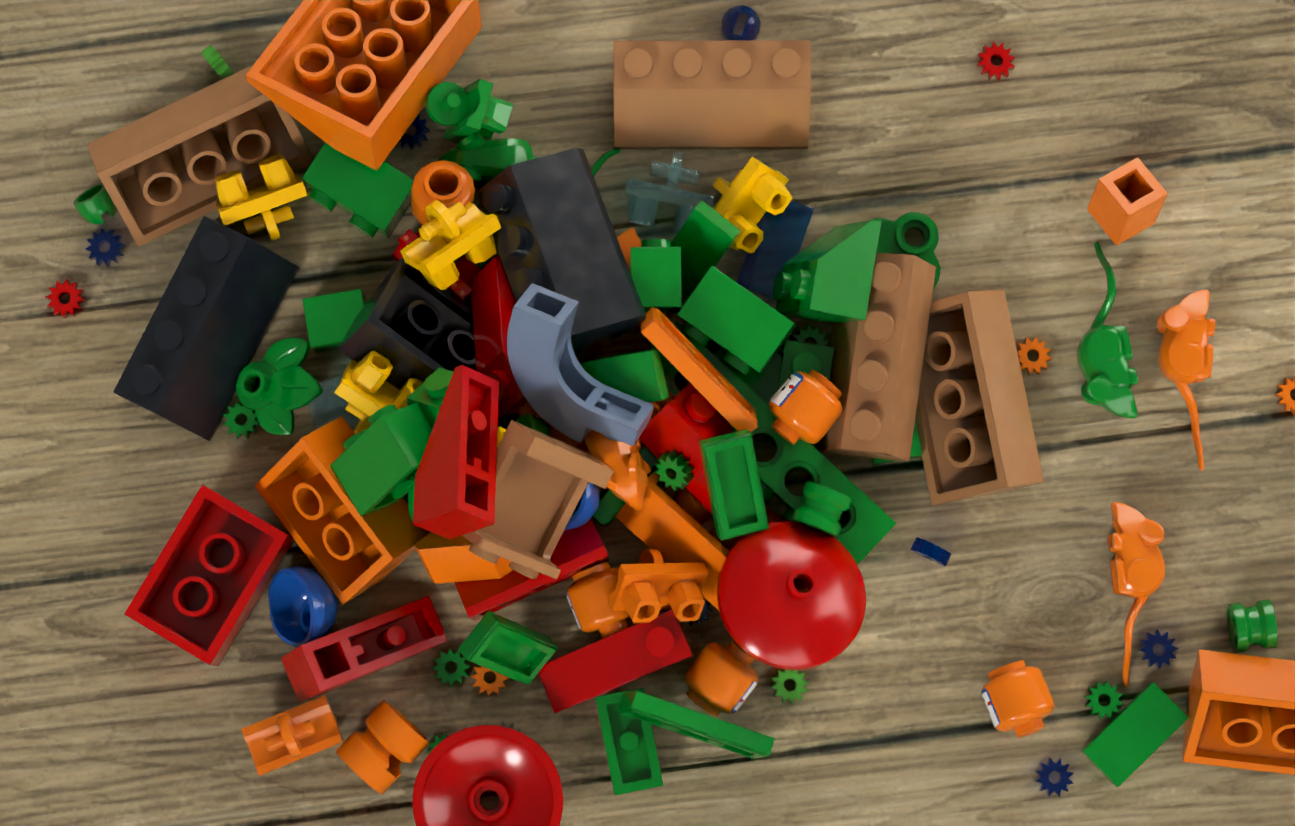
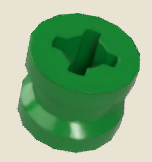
[792,481,852,537]
[1227,599,1278,653]

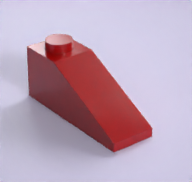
[470,255,528,418]
[413,365,499,539]
[639,383,768,541]
[281,596,448,704]
[538,610,693,714]

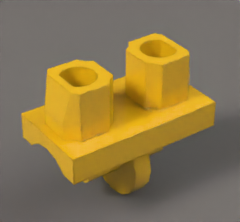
[215,153,308,241]
[712,156,792,253]
[400,200,501,290]
[334,350,423,434]

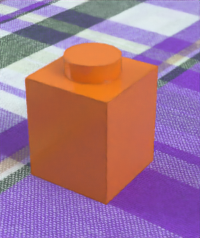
[1087,157,1168,246]

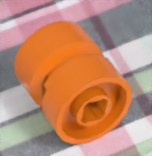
[336,700,431,795]

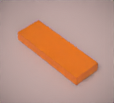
[641,307,758,432]

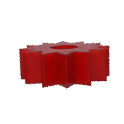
[976,41,1016,82]
[45,279,86,319]

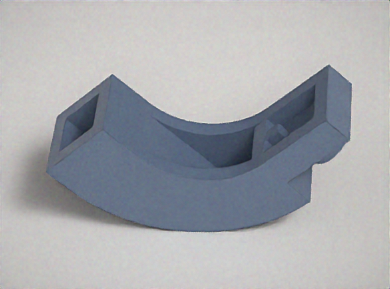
[507,283,654,446]

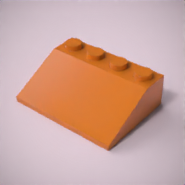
[245,0,482,171]

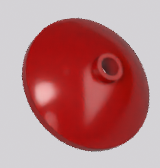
[717,521,866,670]
[412,725,564,826]

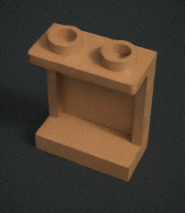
[462,420,614,580]

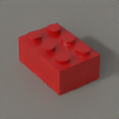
[124,484,294,666]

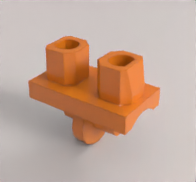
[608,549,708,623]
[241,695,344,776]

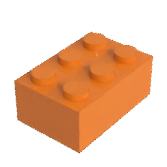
[255,416,429,605]

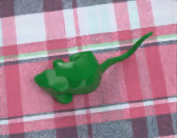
[438,133,620,188]
[1077,242,1139,419]

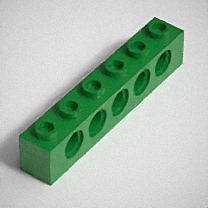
[651,321,896,565]

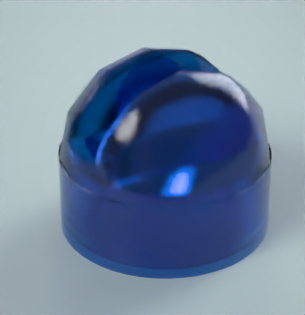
[722,5,761,40]

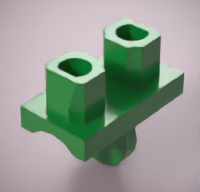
[425,79,513,143]

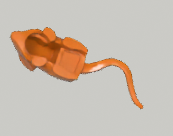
[1157,289,1216,471]
[584,429,651,511]
[1107,502,1165,687]

